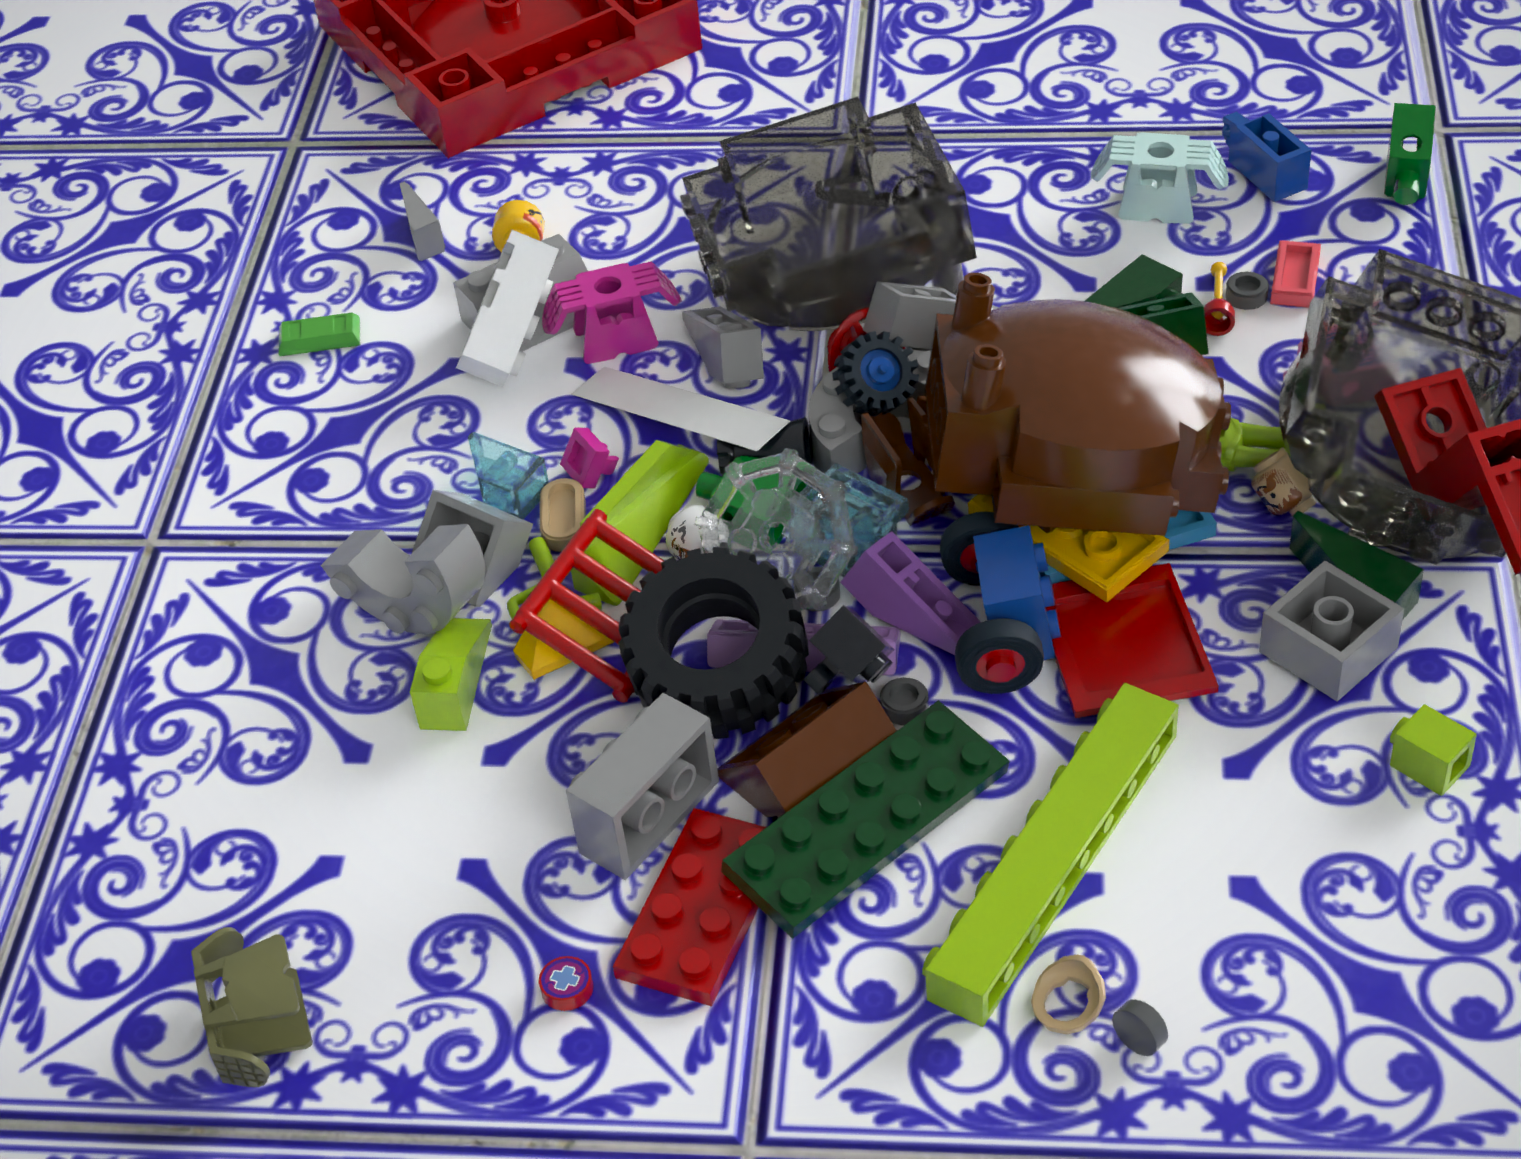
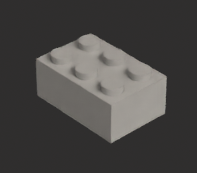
[566,693,719,880]

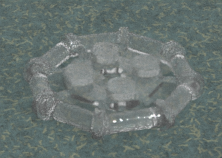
[694,448,859,611]

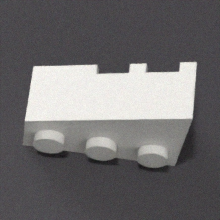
[456,230,559,387]

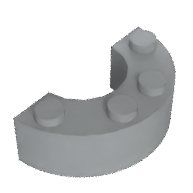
[808,349,931,489]
[321,524,486,634]

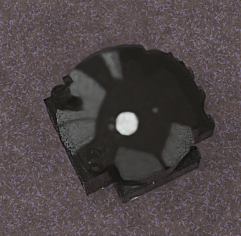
[679,96,977,331]
[1279,249,1521,565]

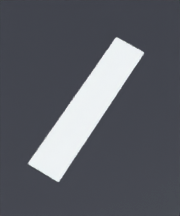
[571,366,790,451]

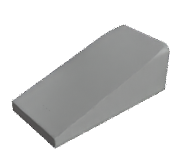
[399,181,445,261]

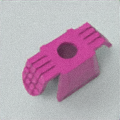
[542,261,681,364]

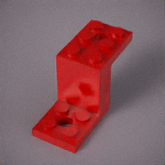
[1374,368,1521,575]

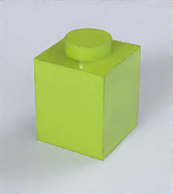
[1390,704,1477,796]

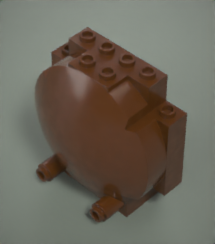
[924,273,1231,536]

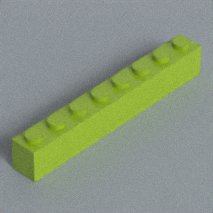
[922,683,1179,1027]

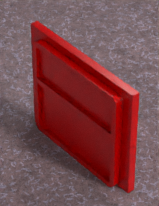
[1046,563,1219,718]

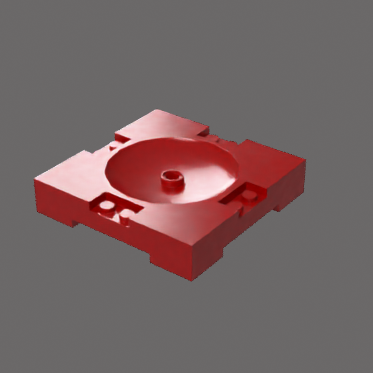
[313,0,703,158]

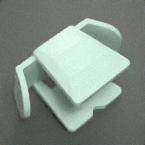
[1090,132,1229,224]

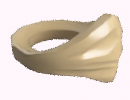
[1031,954,1106,1035]

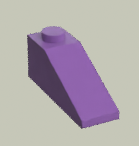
[840,531,981,655]

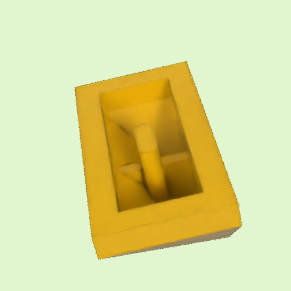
[513,599,614,680]

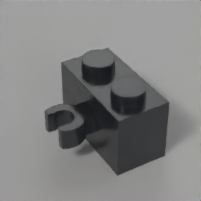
[804,605,895,694]

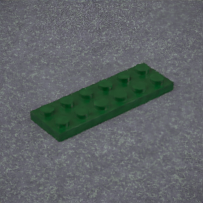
[721,700,1010,939]

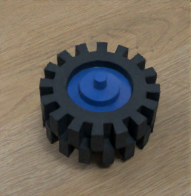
[832,331,919,416]

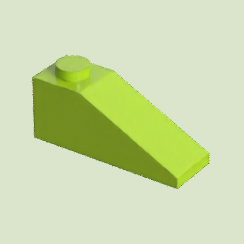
[410,618,492,731]

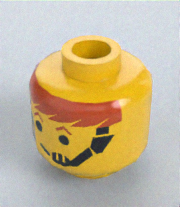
[492,200,545,253]

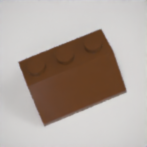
[717,681,897,817]

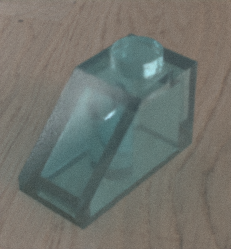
[468,432,549,520]

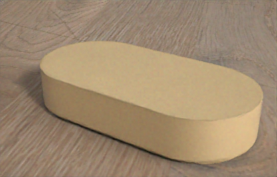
[540,478,586,552]

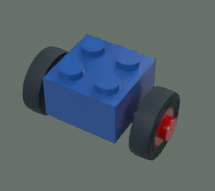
[940,511,1061,694]

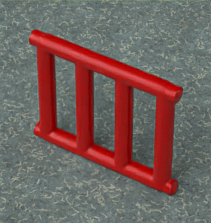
[509,509,664,703]

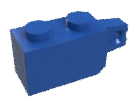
[1222,112,1312,202]

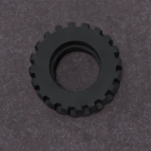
[618,547,809,739]

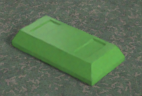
[278,312,360,356]

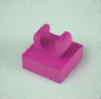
[560,427,619,488]

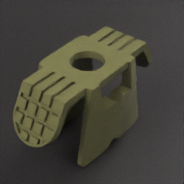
[191,927,313,1087]

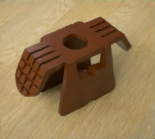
[860,397,955,526]

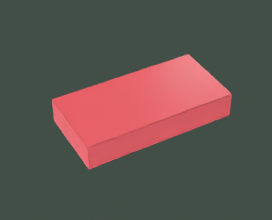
[1270,240,1321,308]

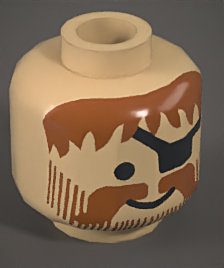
[1251,447,1321,517]

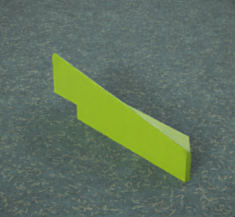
[571,440,709,606]

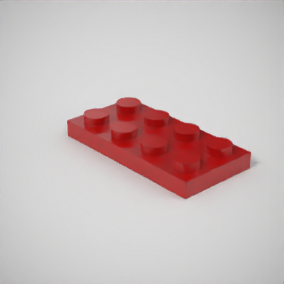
[613,808,766,1006]

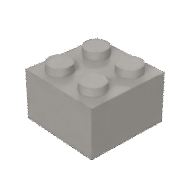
[1259,561,1404,701]

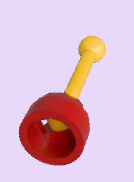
[1204,262,1235,336]

